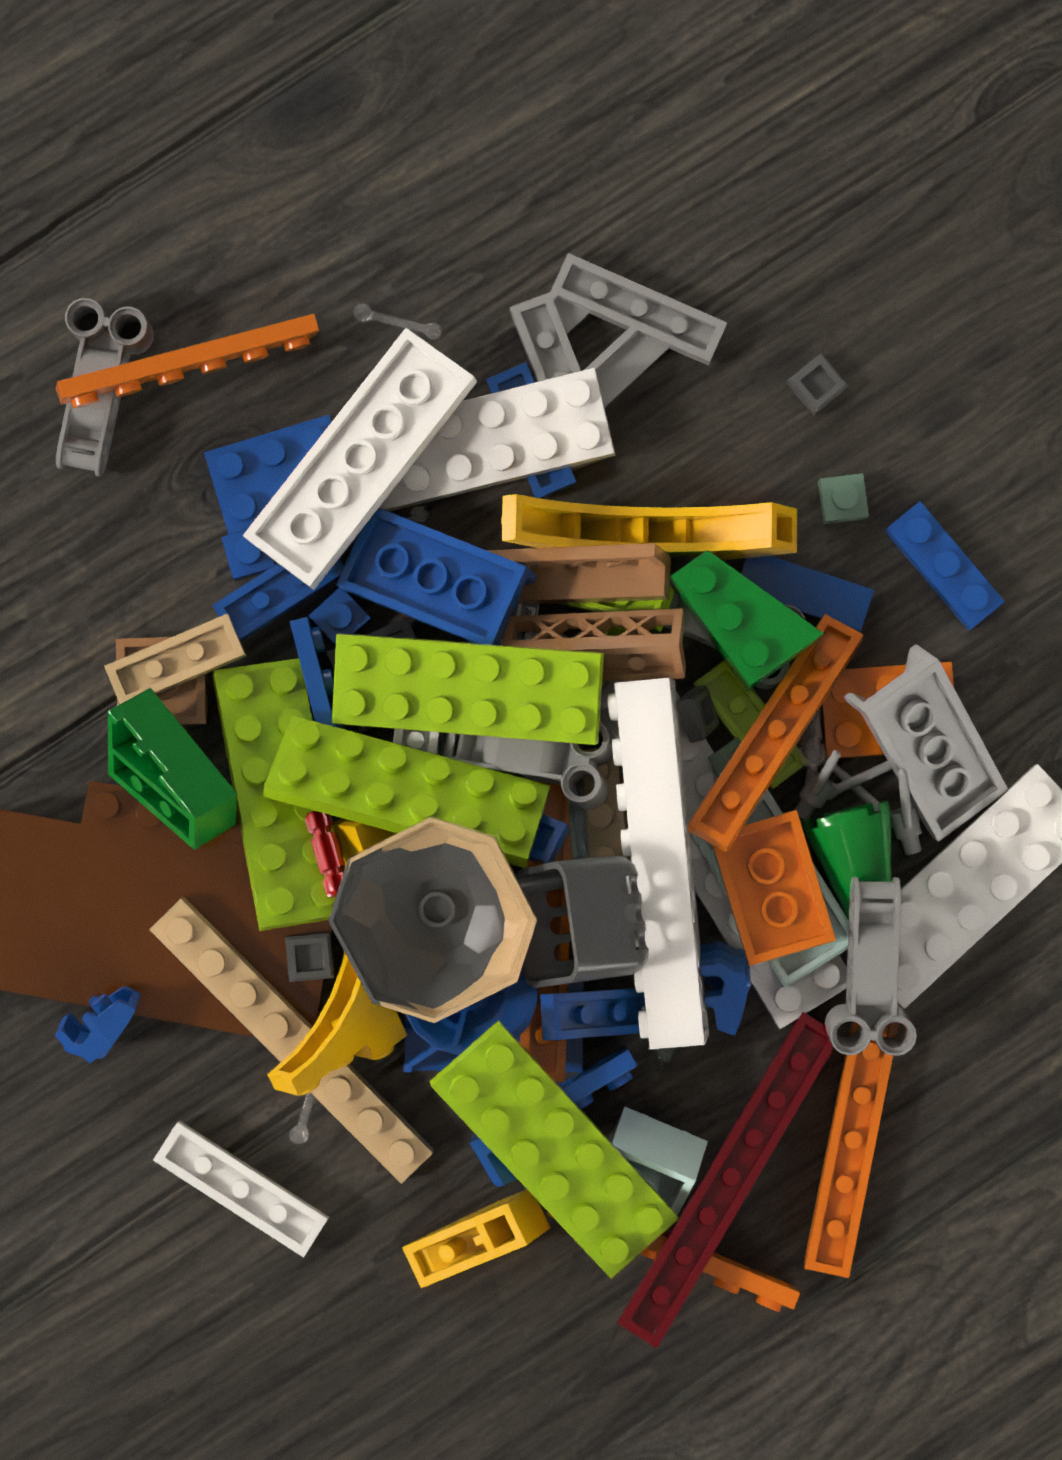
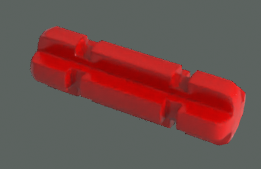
[305,811,345,897]

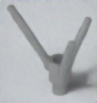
[793,709,892,820]
[832,764,922,855]

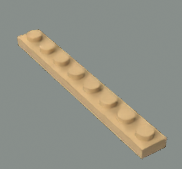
[149,896,434,1184]

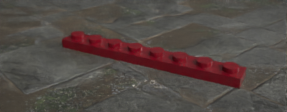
[616,1012,841,1348]

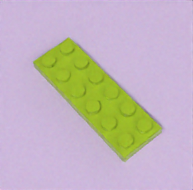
[332,633,604,745]
[212,658,336,931]
[264,715,550,868]
[429,1020,679,1279]

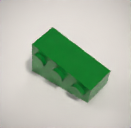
[670,550,824,692]
[108,688,238,850]

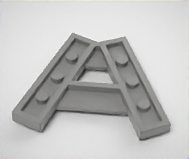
[510,253,727,471]

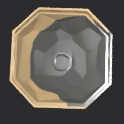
[328,816,537,1023]

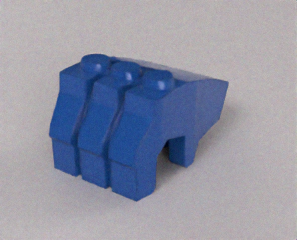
[700,942,751,1035]
[55,986,141,1063]

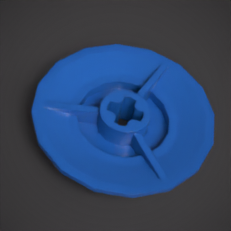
[406,968,538,1056]

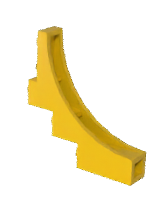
[501,494,797,560]
[267,818,408,1096]

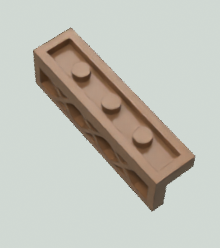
[486,543,671,604]
[502,608,686,682]

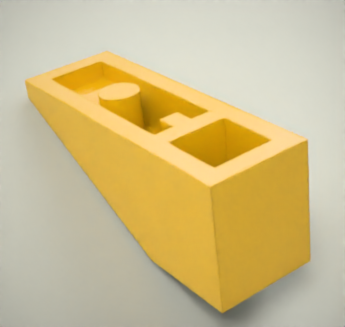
[402,1189,550,1288]

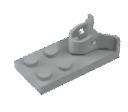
[844,644,1008,842]

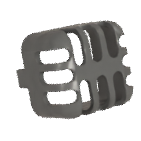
[515,855,649,988]

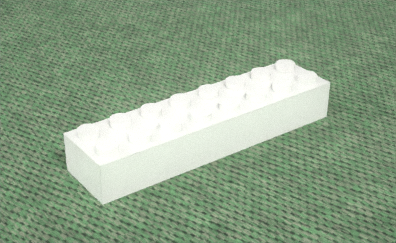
[608,678,709,1049]

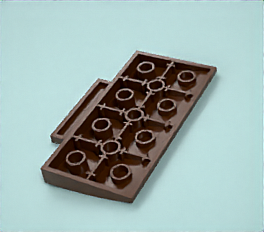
[0,780,334,1037]

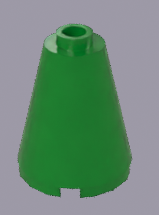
[801,800,892,920]

